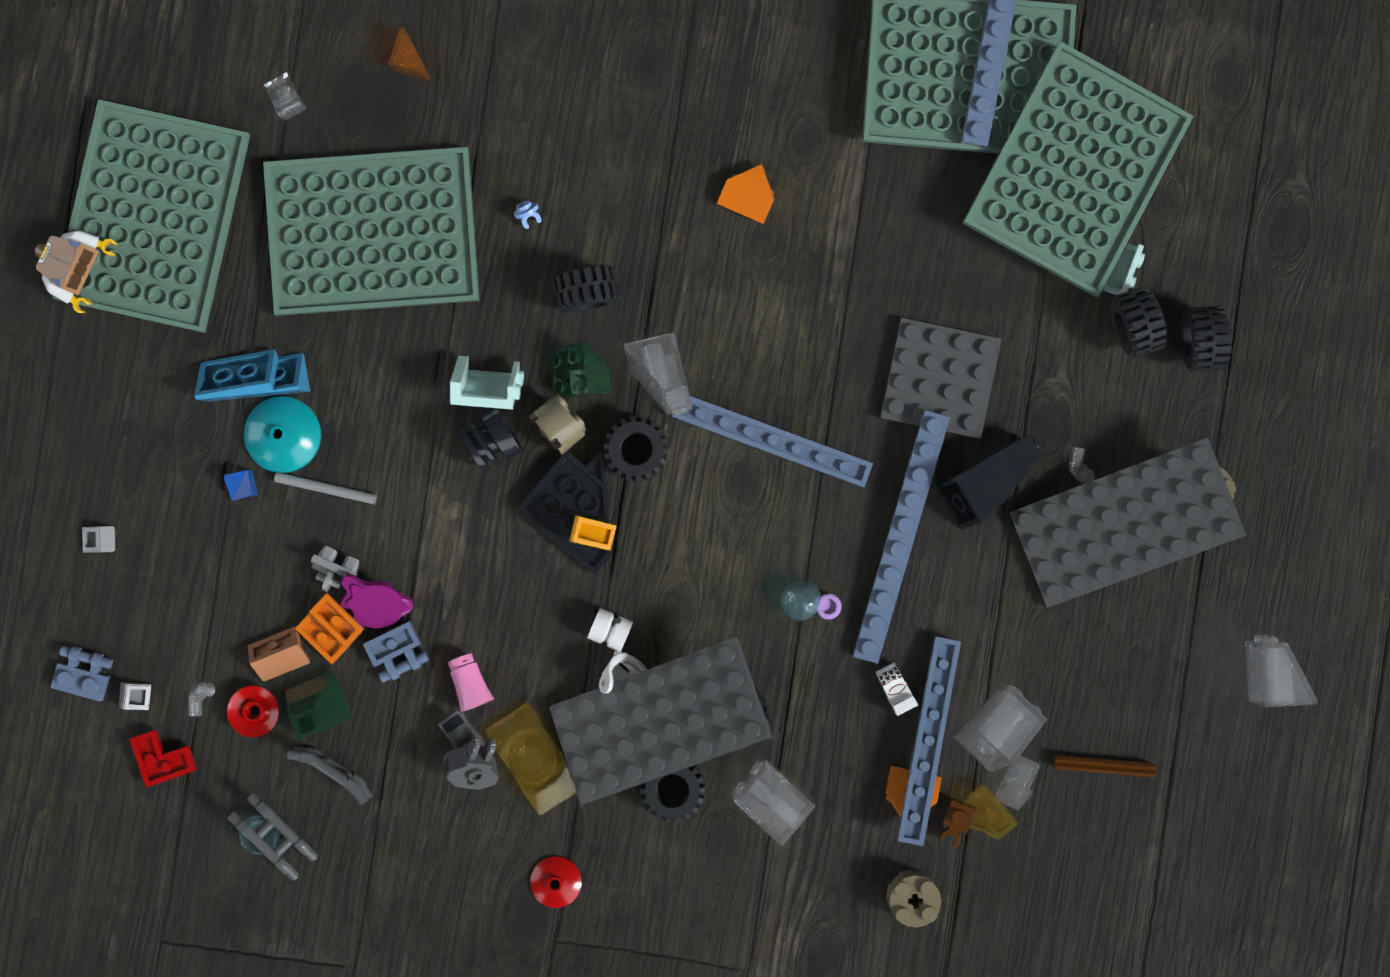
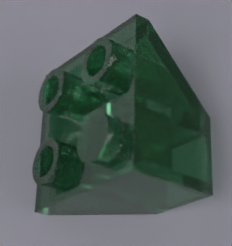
[550,342,612,399]
[285,670,353,741]

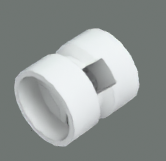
[588,608,633,652]

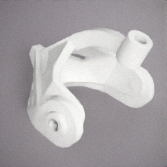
[599,650,647,694]

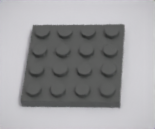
[880,318,1002,439]

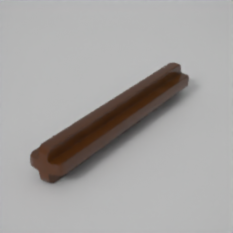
[1054,755,1156,777]

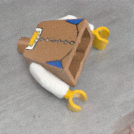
[35,230,118,313]

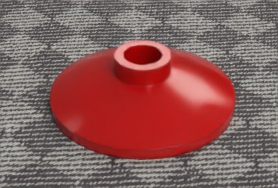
[227,686,279,737]
[530,856,582,908]

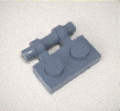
[363,621,429,683]
[51,646,113,701]

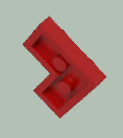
[129,729,197,788]

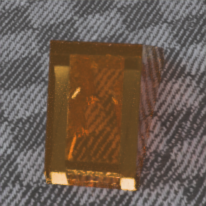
[388,27,431,81]

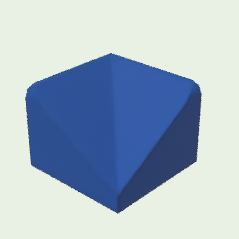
[223,470,258,501]

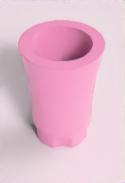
[448,653,494,712]

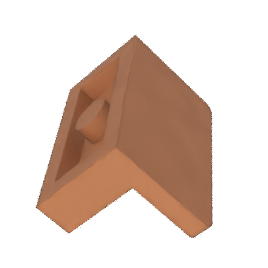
[247,626,310,681]

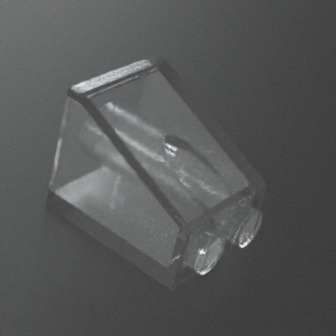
[624,332,692,415]
[1245,635,1317,707]
[954,684,1048,773]
[733,758,816,846]

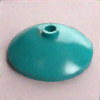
[244,396,321,473]

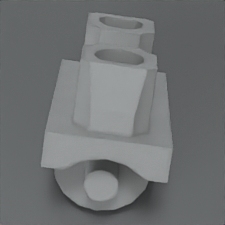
[311,546,359,592]

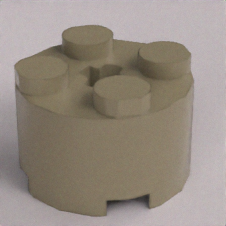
[529,394,587,455]
[886,869,941,927]

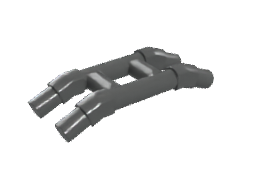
[287,746,373,806]
[228,793,318,881]

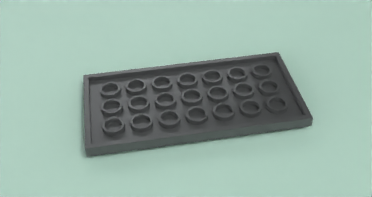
[1009,438,1246,608]
[549,637,772,805]

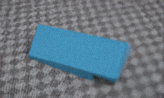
[194,349,310,402]

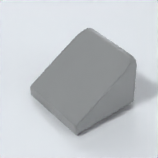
[82,526,115,553]
[119,682,151,710]

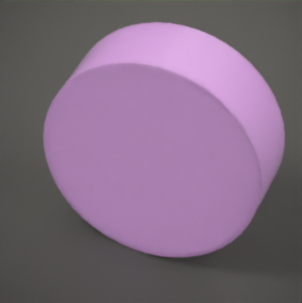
[815,593,841,619]

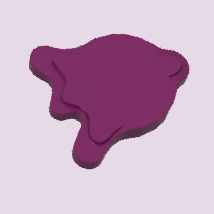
[341,573,413,628]

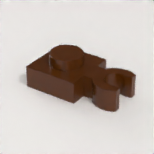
[940,798,977,848]

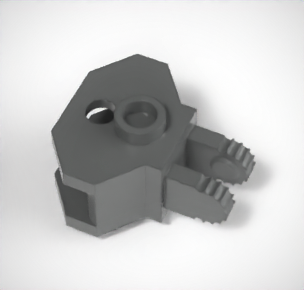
[444,737,499,790]

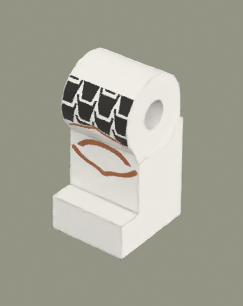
[876,663,918,716]

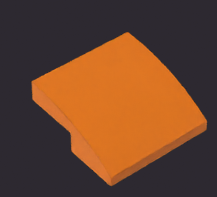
[295,593,364,664]

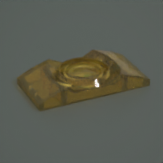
[485,702,576,816]

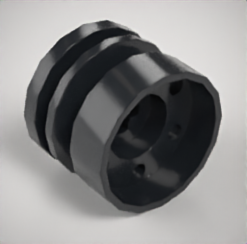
[457,408,523,473]

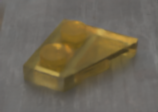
[962,783,1018,840]

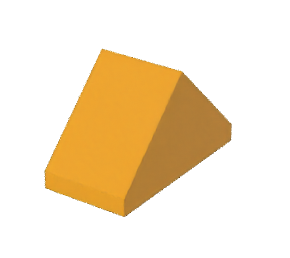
[569,516,617,550]

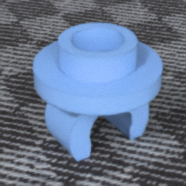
[514,200,541,229]

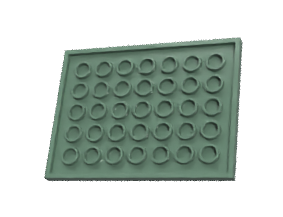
[862,0,1076,154]
[962,41,1194,297]
[53,99,250,333]
[263,147,480,316]

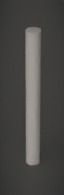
[274,472,377,504]

